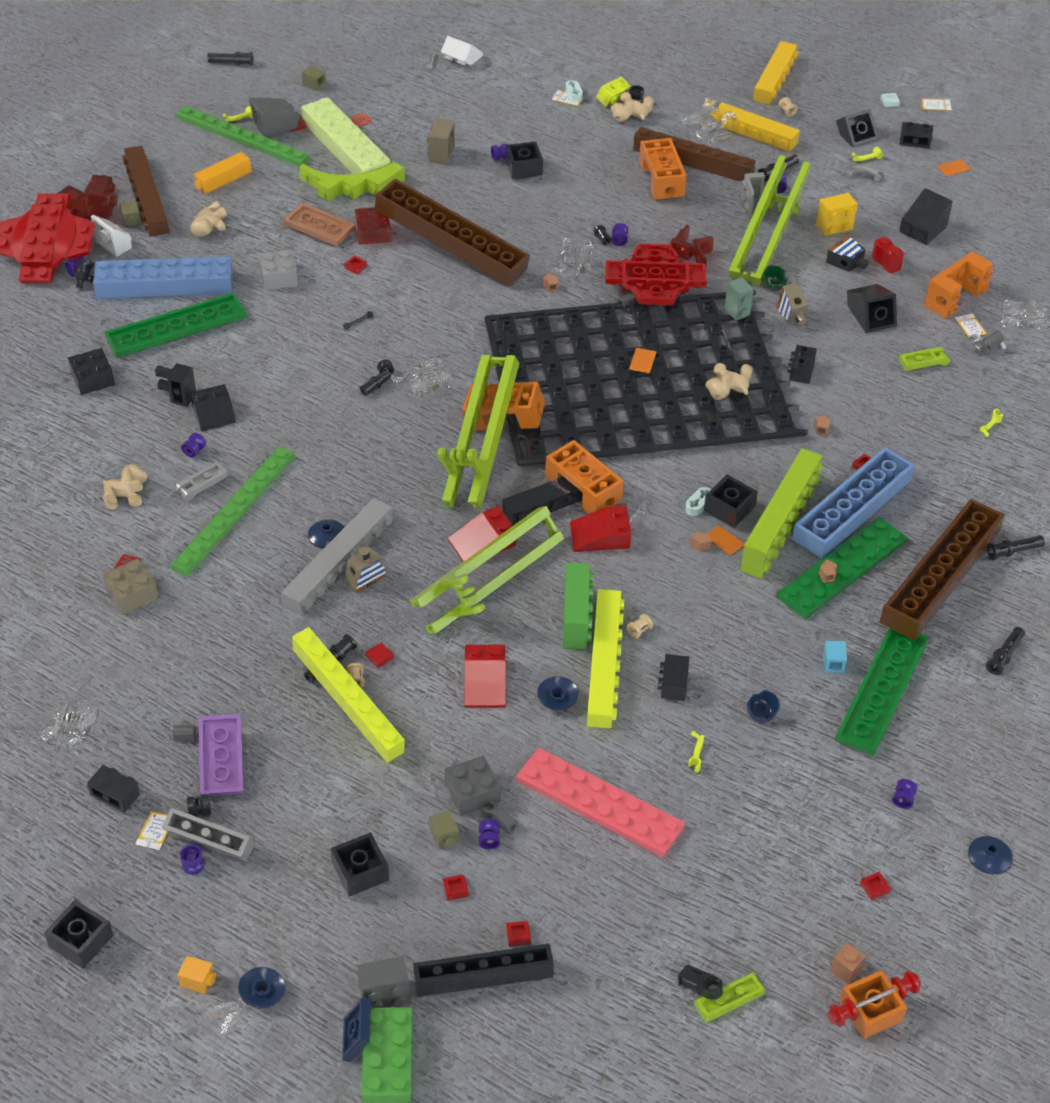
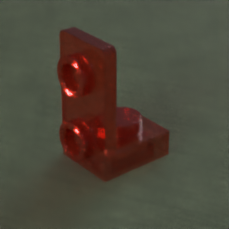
[670,224,692,261]
[690,236,714,264]

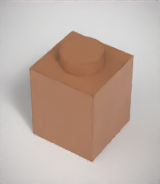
[830,943,866,985]

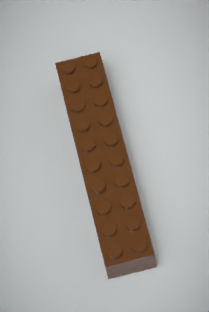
[374,178,530,287]
[879,499,1005,641]

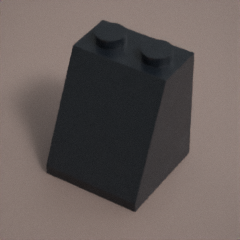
[899,188,953,245]
[847,284,897,333]

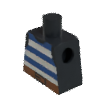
[826,236,868,272]

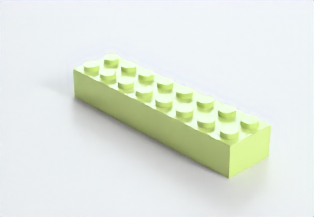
[301,97,390,174]

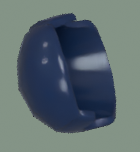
[747,690,780,723]

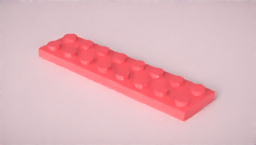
[516,747,685,858]

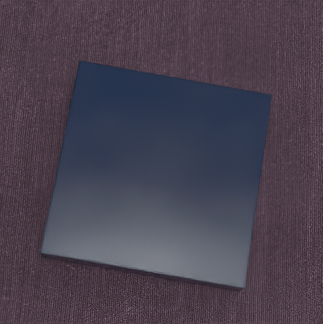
[342,997,371,1062]

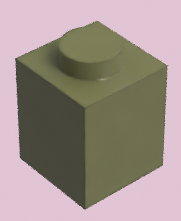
[302,65,326,91]
[120,200,141,228]
[429,810,459,849]

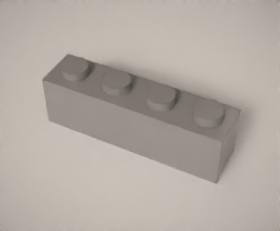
[162,808,255,863]

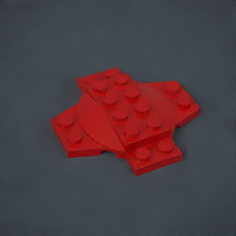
[0,193,96,283]
[605,243,707,306]

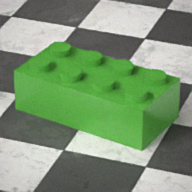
[563,563,593,650]
[362,1007,412,1103]

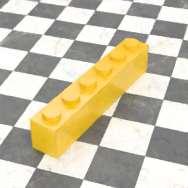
[753,41,799,104]
[708,101,800,152]

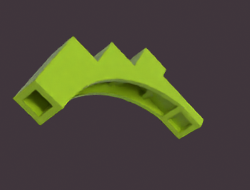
[299,161,405,202]

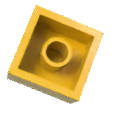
[816,192,858,237]

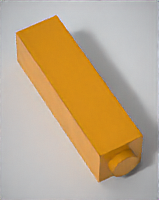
[194,152,252,194]

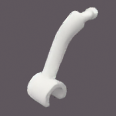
[968,332,1006,349]

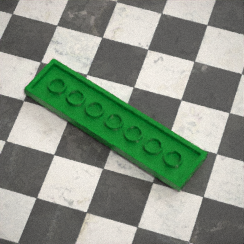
[104,292,247,358]
[776,517,908,619]
[835,628,929,756]

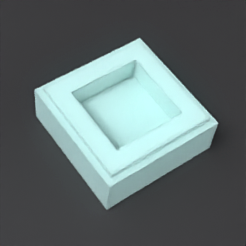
[881,93,900,107]

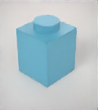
[823,640,847,673]

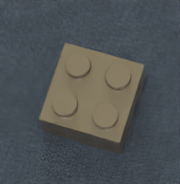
[427,118,455,165]
[102,559,158,614]

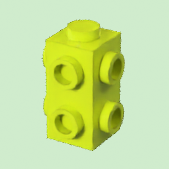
[596,76,631,107]

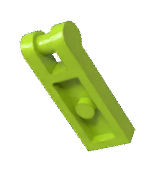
[898,347,950,371]

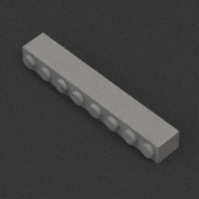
[281,498,393,615]

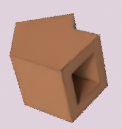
[543,273,558,292]
[814,415,831,436]
[690,531,712,551]
[819,559,837,583]

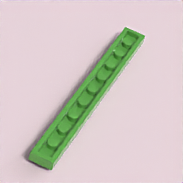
[176,106,310,167]
[171,446,295,577]

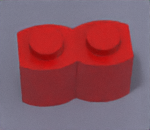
[872,236,904,274]

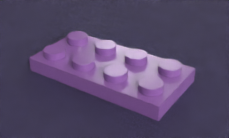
[198,714,244,797]

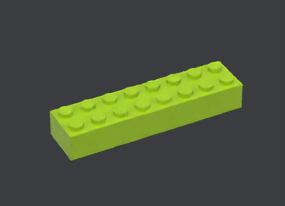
[740,448,824,579]

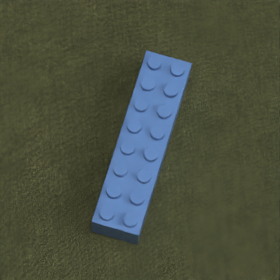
[93,256,233,299]
[792,447,915,559]

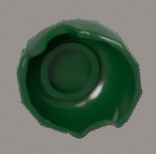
[762,265,788,291]

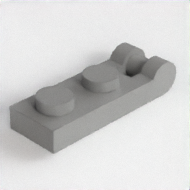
[175,461,228,501]

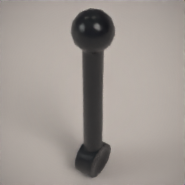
[343,311,373,330]

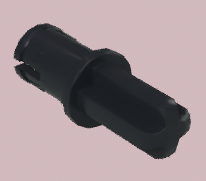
[360,369,392,396]

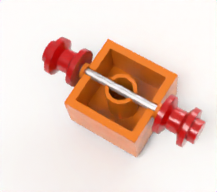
[828,970,921,1039]

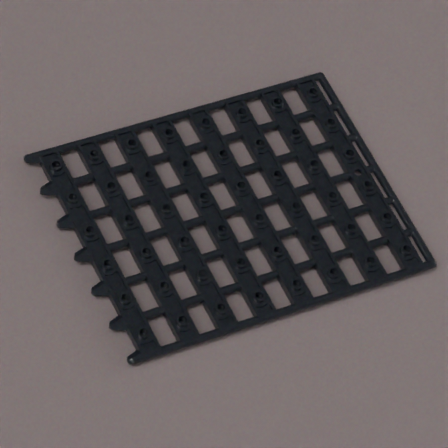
[484,290,808,466]

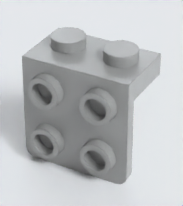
[740,172,765,218]

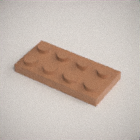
[283,203,356,246]

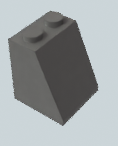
[249,97,300,138]

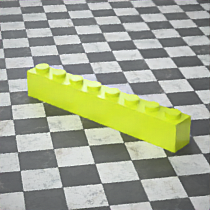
[587,589,625,728]
[292,627,405,763]

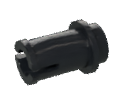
[594,225,611,245]

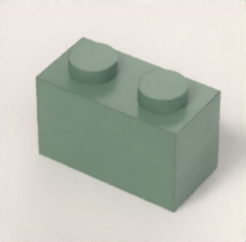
[725,277,753,320]

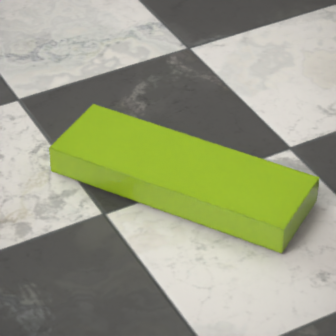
[694,972,766,1023]

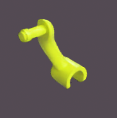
[223,106,253,122]
[852,147,883,161]
[980,409,1003,437]
[688,731,704,772]

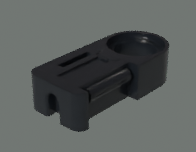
[678,965,723,1000]

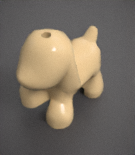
[610,92,654,122]
[190,201,227,237]
[706,363,753,400]
[103,464,148,509]

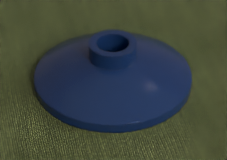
[308,519,345,549]
[537,676,578,710]
[968,836,1012,874]
[238,967,285,1008]

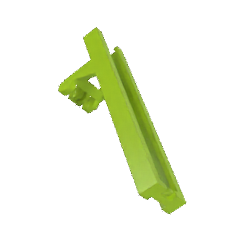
[729,155,810,286]
[437,355,519,509]
[409,506,565,634]

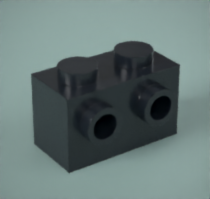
[899,122,933,149]
[787,345,817,384]
[658,654,690,701]
[87,765,140,813]

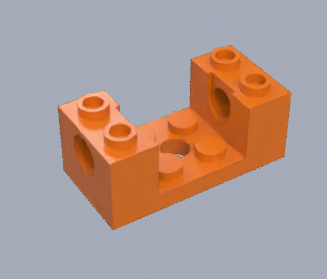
[639,138,687,200]
[924,251,994,319]
[462,382,545,431]
[545,440,624,514]

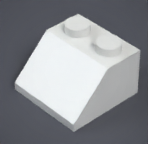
[441,36,484,66]
[91,215,132,257]

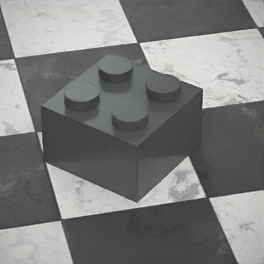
[445,755,500,816]
[357,956,410,1008]

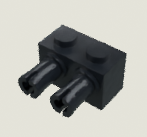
[155,363,196,407]

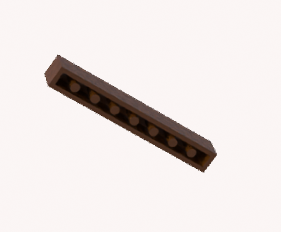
[633,127,756,182]
[122,145,169,237]

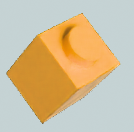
[177,956,216,994]

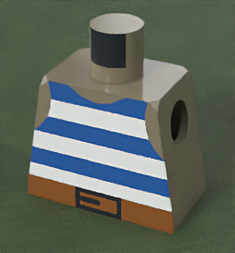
[777,283,808,326]
[345,546,387,593]

